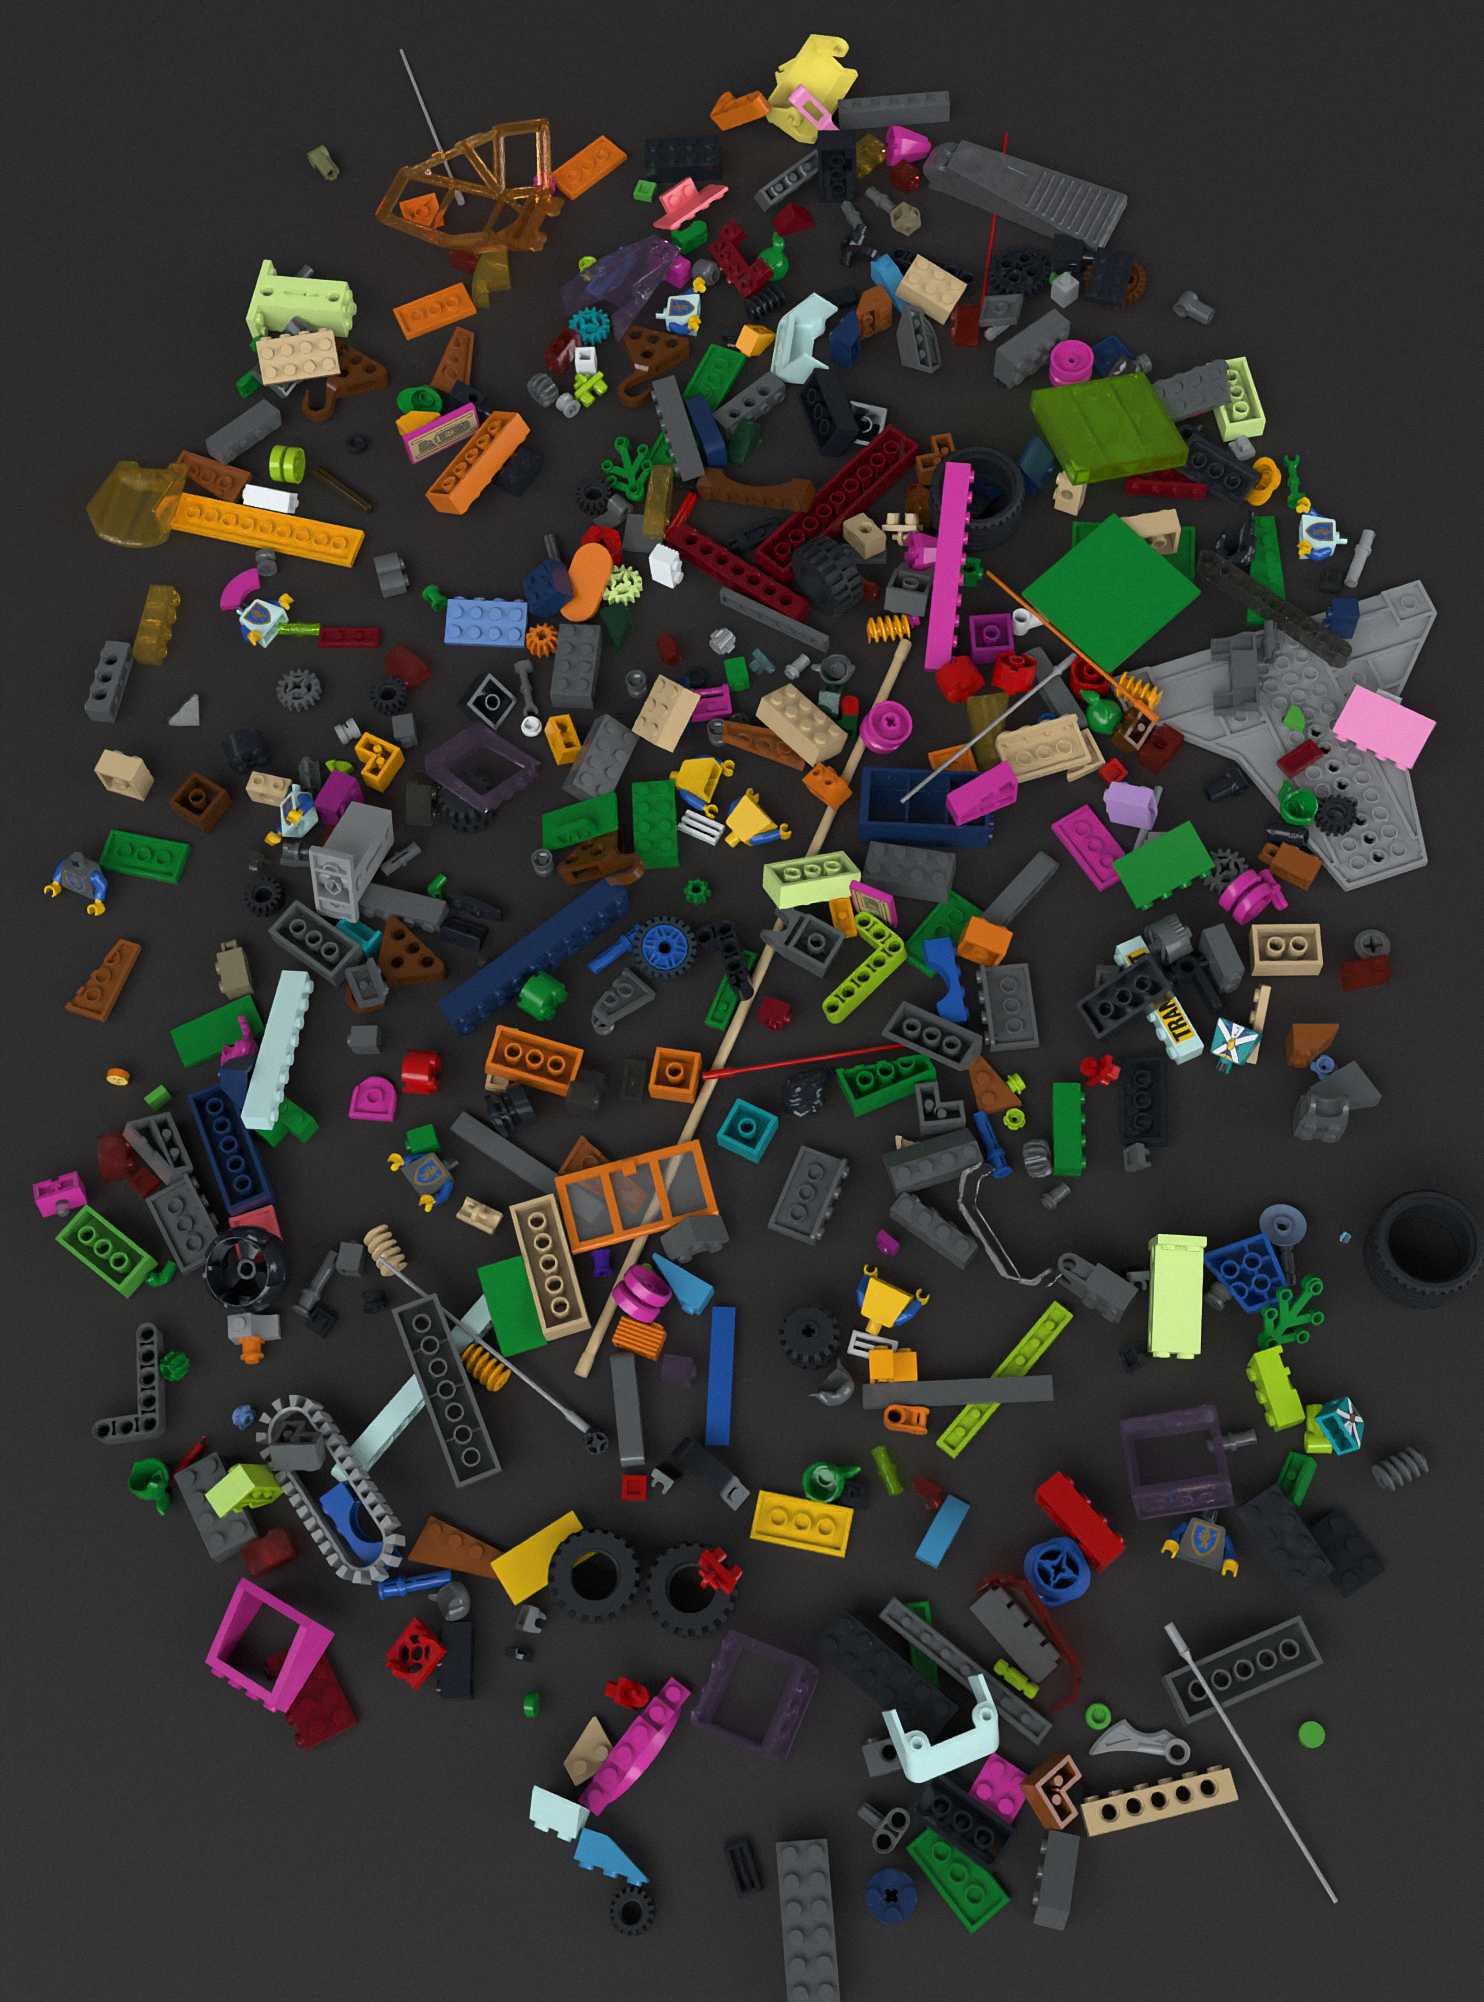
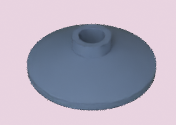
[1259,1204,1307,1246]

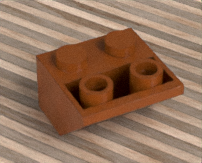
[856,284,892,340]

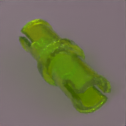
[278,621,321,637]
[871,1446,903,1496]

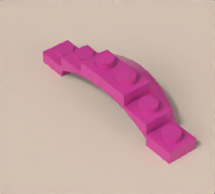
[578,1677,692,1817]

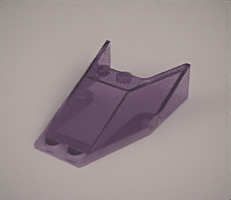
[560,235,681,342]

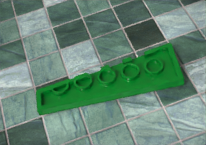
[1246,516,1289,626]

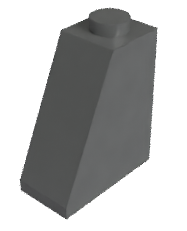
[1307,1061,1382,1110]

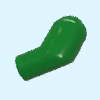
[145,1260,178,1287]

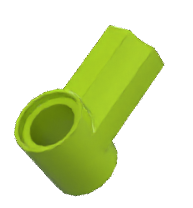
[1304,1404,1332,1454]

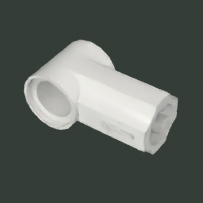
[1011,608,1049,636]

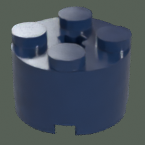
[866,1868,917,1924]

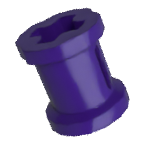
[591,1249,613,1277]

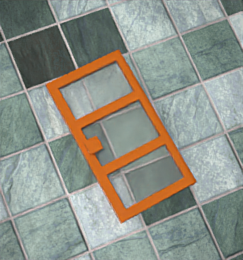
[554,1139,719,1255]

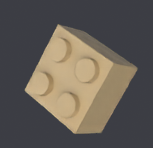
[94,749,154,801]

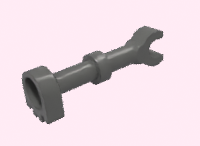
[514,659,540,718]

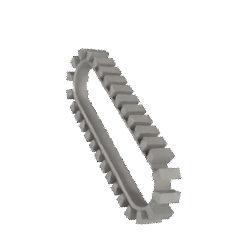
[256,1395,405,1585]

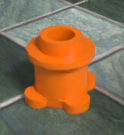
[238,1336,265,1364]

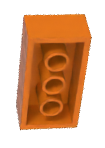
[485,1025,584,1098]

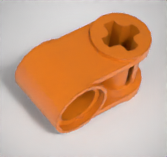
[883,1404,930,1435]

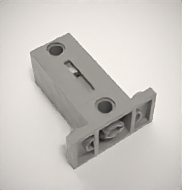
[309,801,394,923]

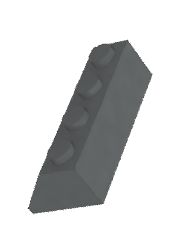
[882,1001,982,1071]
[882,1127,984,1197]

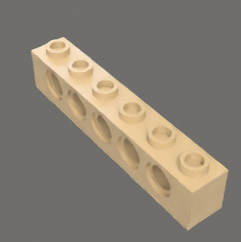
[1079,1765,1238,1837]

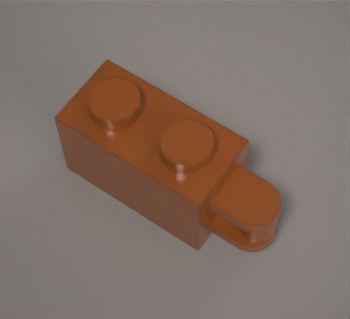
[1258,842,1323,891]

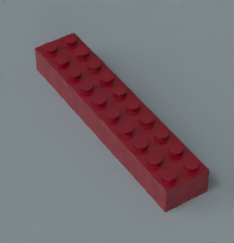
[754,424,919,585]

